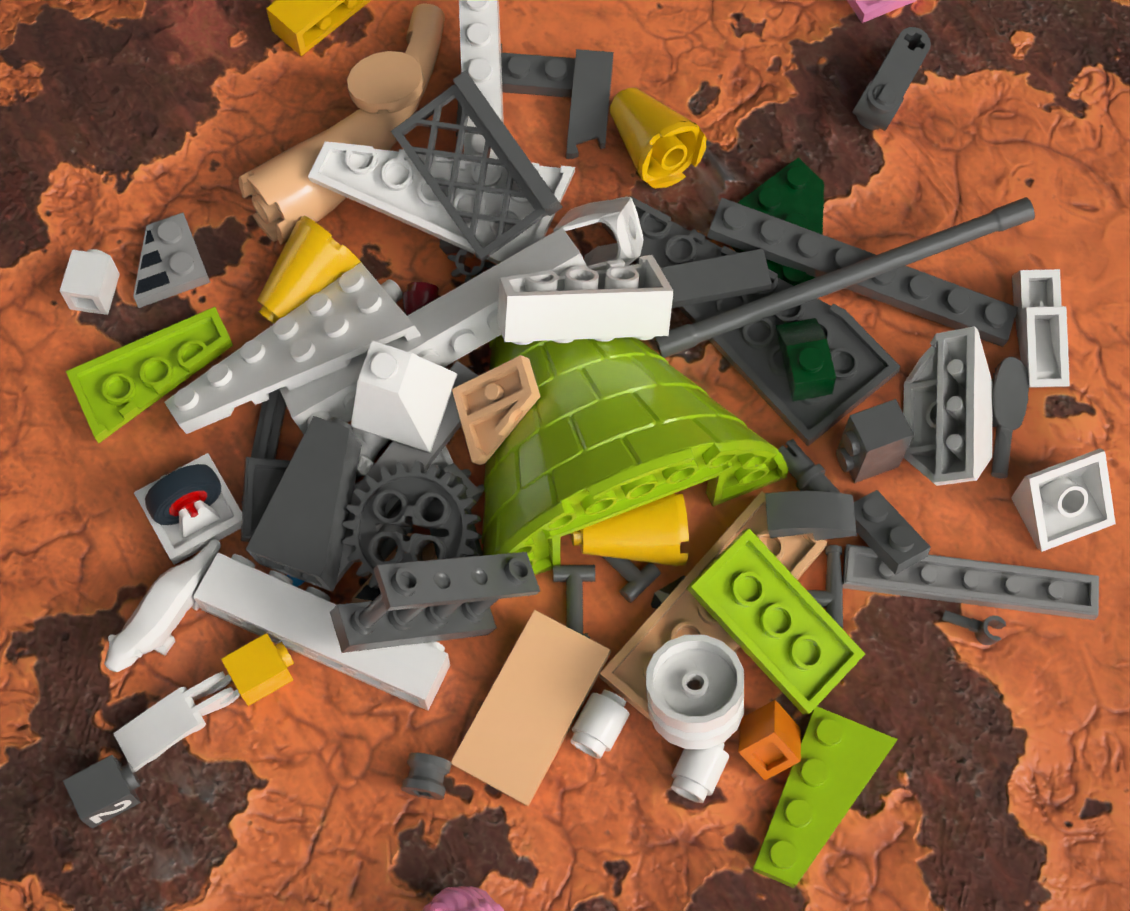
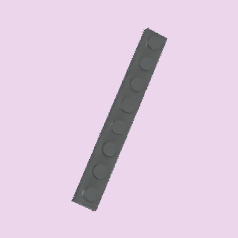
[707,198,1018,347]

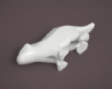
[104,539,221,672]

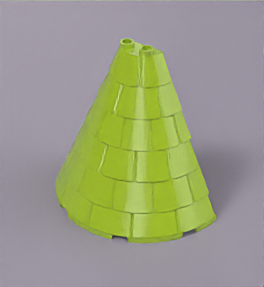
[481,334,788,575]

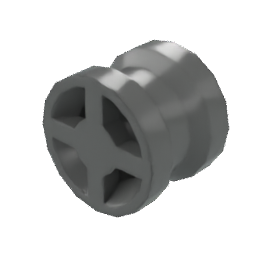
[401,753,452,800]

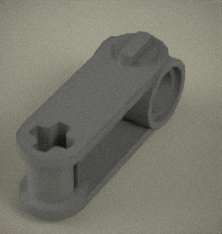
[852,27,931,131]

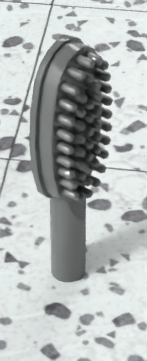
[991,357,1029,479]

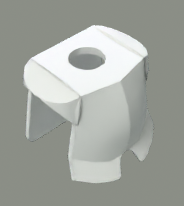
[553,197,644,271]

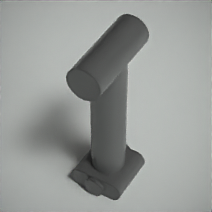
[602,556,661,603]
[553,565,595,639]

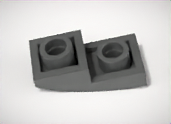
[765,491,857,541]

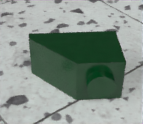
[776,318,836,402]

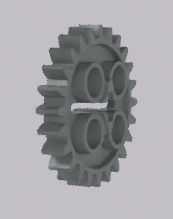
[342,461,482,589]

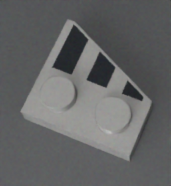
[133,213,210,308]

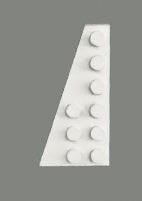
[308,141,575,264]
[164,262,421,434]

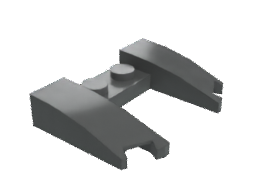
[456,44,614,159]

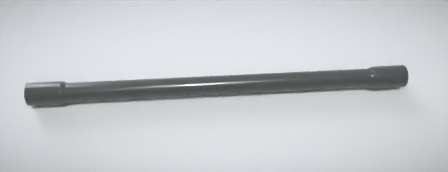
[654,197,1035,358]

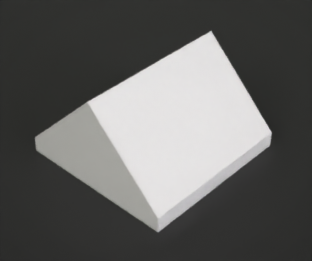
[1011,448,1116,552]

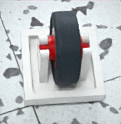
[134,453,242,565]

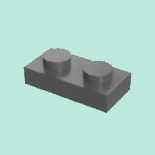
[854,490,931,575]

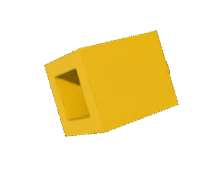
[221,633,294,706]

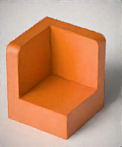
[738,700,801,780]

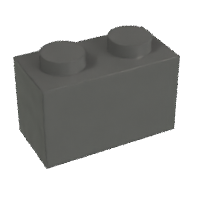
[836,399,914,483]

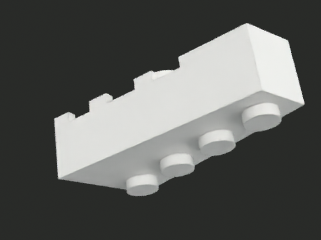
[497,255,673,345]

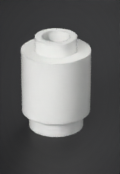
[570,690,630,759]
[671,743,729,803]

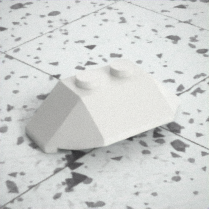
[903,326,993,486]

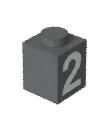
[63,755,141,829]

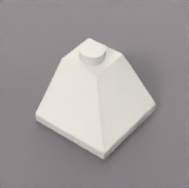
[351,340,458,453]

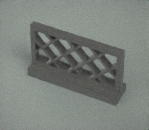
[391,70,563,261]

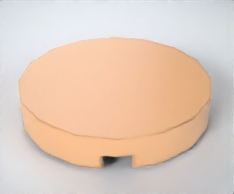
[347,51,424,114]

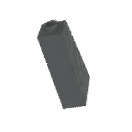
[246,416,362,592]

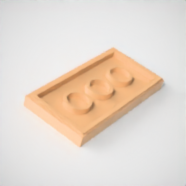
[451,610,611,806]

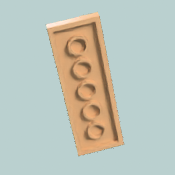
[599,491,828,722]

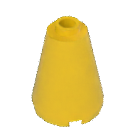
[610,88,707,189]
[257,215,362,324]
[571,494,689,566]

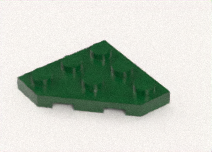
[731,157,824,286]

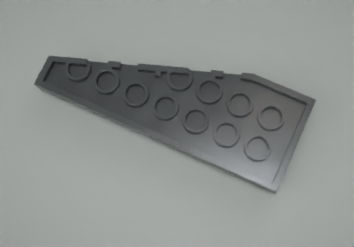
[601,196,900,446]

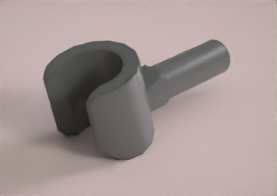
[942,610,1006,645]

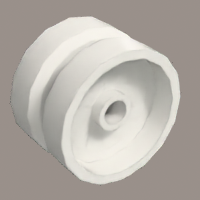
[646,635,744,749]

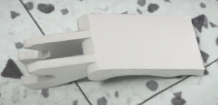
[113,672,240,772]

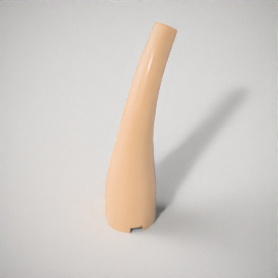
[239,3,445,245]

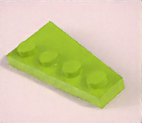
[66,307,233,444]
[752,706,898,888]

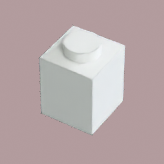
[60,249,120,315]

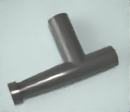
[807,545,843,629]

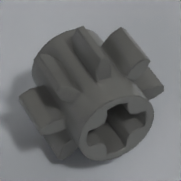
[448,247,496,283]

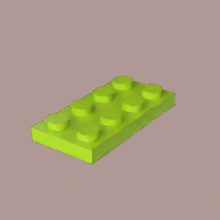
[686,528,865,715]

